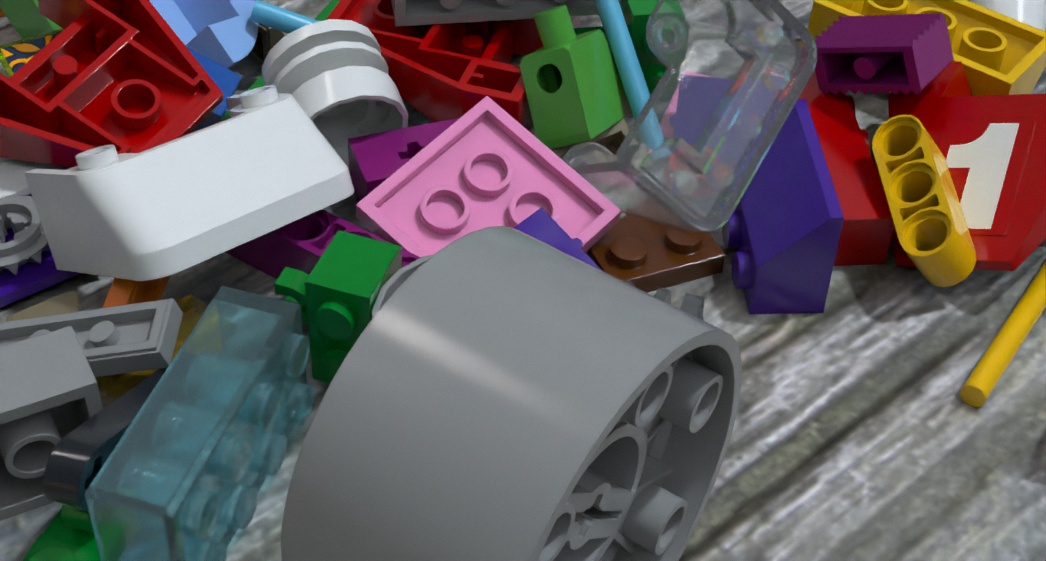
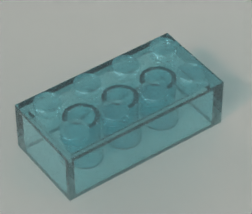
[85,286,314,561]

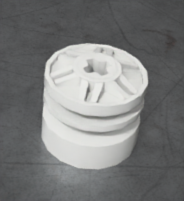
[261,19,408,169]

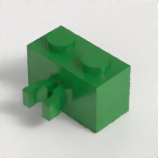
[274,230,402,384]

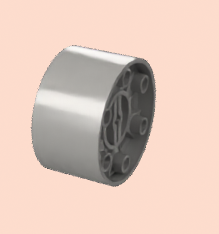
[281,226,742,561]

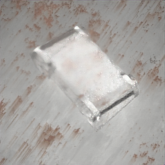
[562,0,817,232]

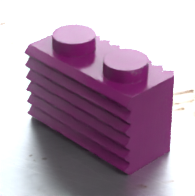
[809,13,954,95]

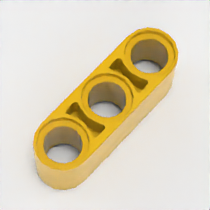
[872,115,976,287]

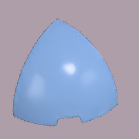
[149,0,259,69]

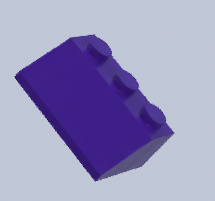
[713,99,844,314]

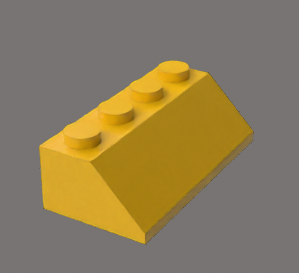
[803,0,1046,96]

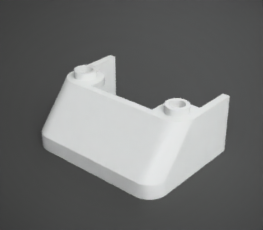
[24,85,354,281]

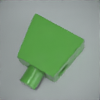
[519,5,632,150]

